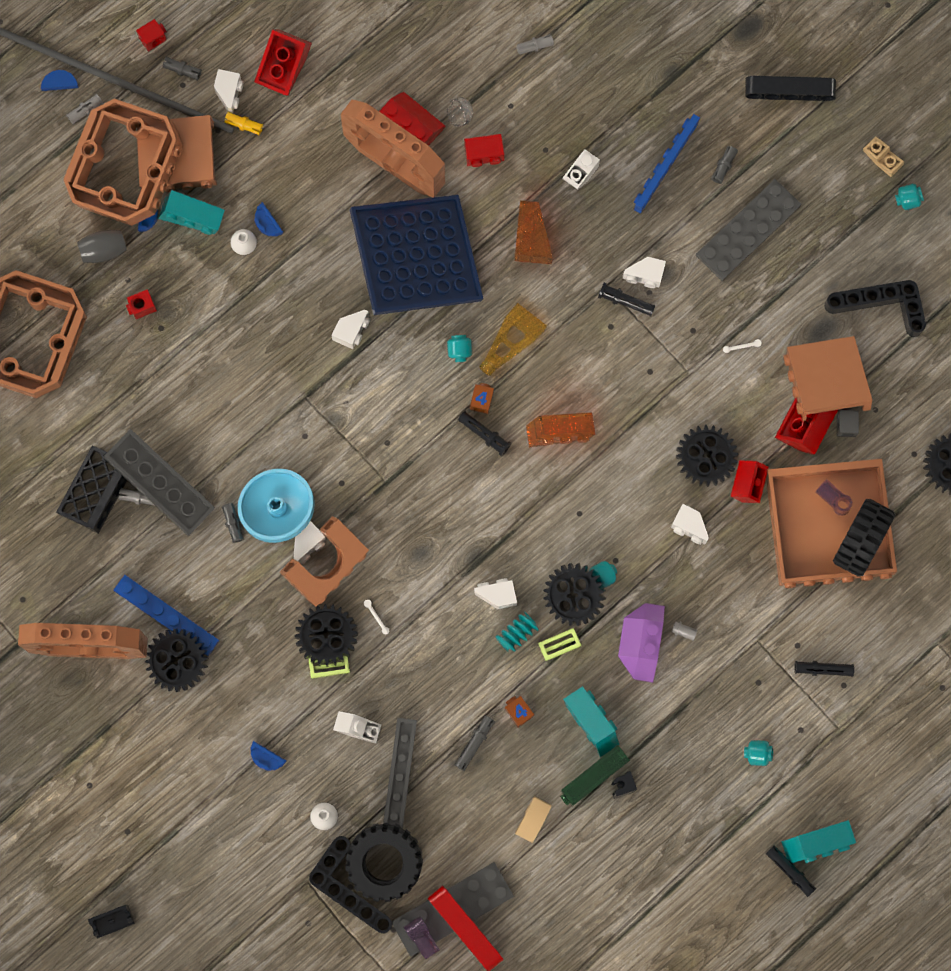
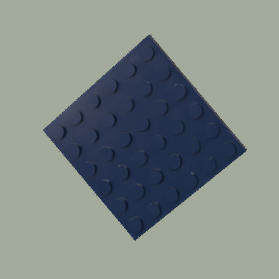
[350,195,484,315]

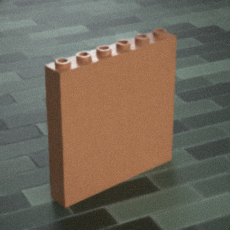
[766,459,897,588]

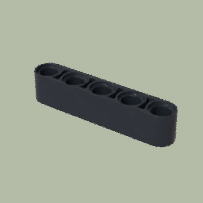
[745,76,836,101]

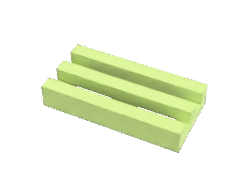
[538,628,581,661]
[309,655,350,679]

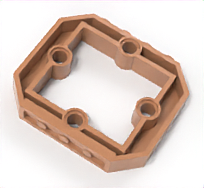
[63,99,183,226]
[341,99,445,198]
[0,270,87,398]
[18,623,148,659]

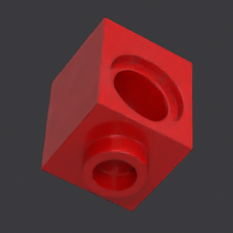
[136,19,167,52]
[126,289,157,319]

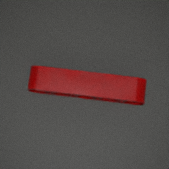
[428,885,504,971]

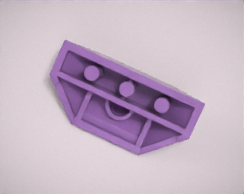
[618,603,665,683]

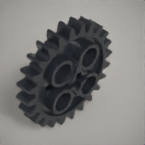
[676,425,738,487]
[923,433,951,495]
[543,563,606,626]
[295,604,358,667]
[145,628,209,692]

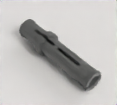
[454,715,496,771]

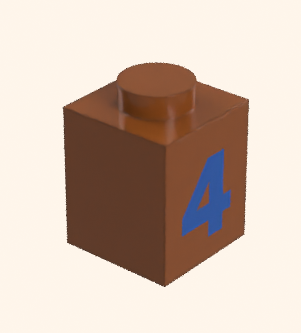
[470,383,494,414]
[504,696,534,728]

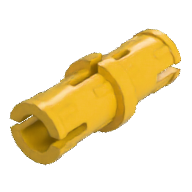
[224,112,263,135]

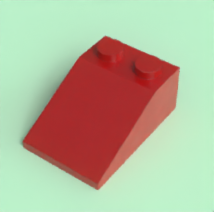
[254,29,312,96]

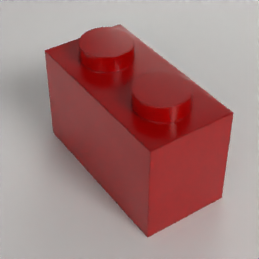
[464,134,504,167]
[731,460,769,503]

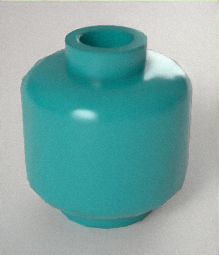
[895,184,924,210]
[447,335,472,362]
[589,561,617,589]
[744,740,773,766]

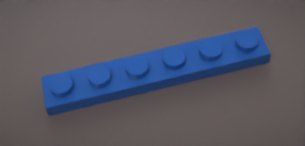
[634,114,700,214]
[113,575,219,657]

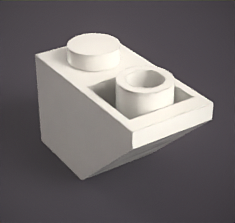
[214,69,244,113]
[563,149,600,190]
[623,257,666,288]
[332,310,371,349]
[671,504,709,545]
[294,521,326,564]
[474,578,517,609]
[333,711,381,743]

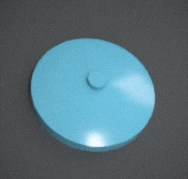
[238,469,315,543]

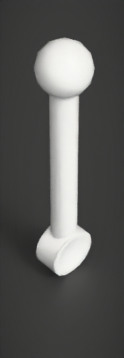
[723,339,762,353]
[364,600,389,634]

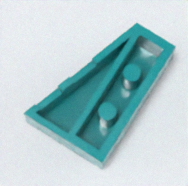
[158,190,225,235]
[563,686,620,758]
[781,820,856,863]

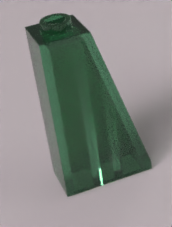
[560,745,630,807]

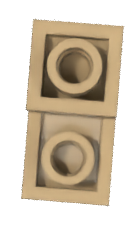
[863,137,904,177]
[515,796,552,843]

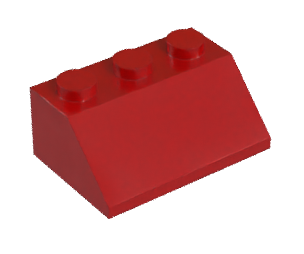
[379,92,446,146]
[775,398,838,455]

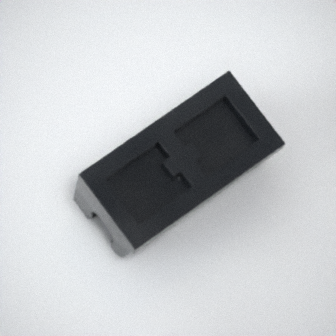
[611,771,637,799]
[88,905,135,939]

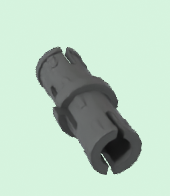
[163,57,202,81]
[711,146,738,184]
[221,503,244,543]

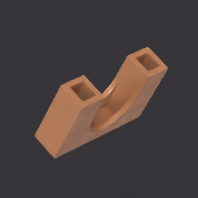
[279,516,369,606]

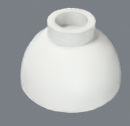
[231,229,257,255]
[310,803,338,830]

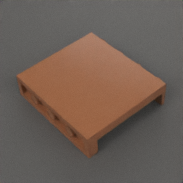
[137,115,217,192]
[784,336,873,421]

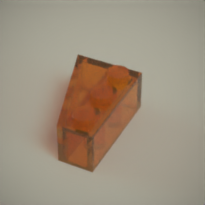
[514,200,553,264]
[526,412,596,448]

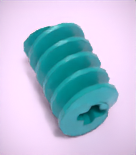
[495,612,539,652]

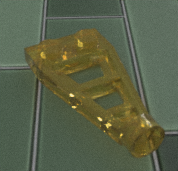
[479,303,547,376]

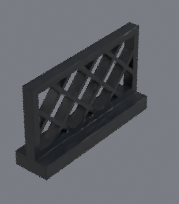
[56,445,127,534]

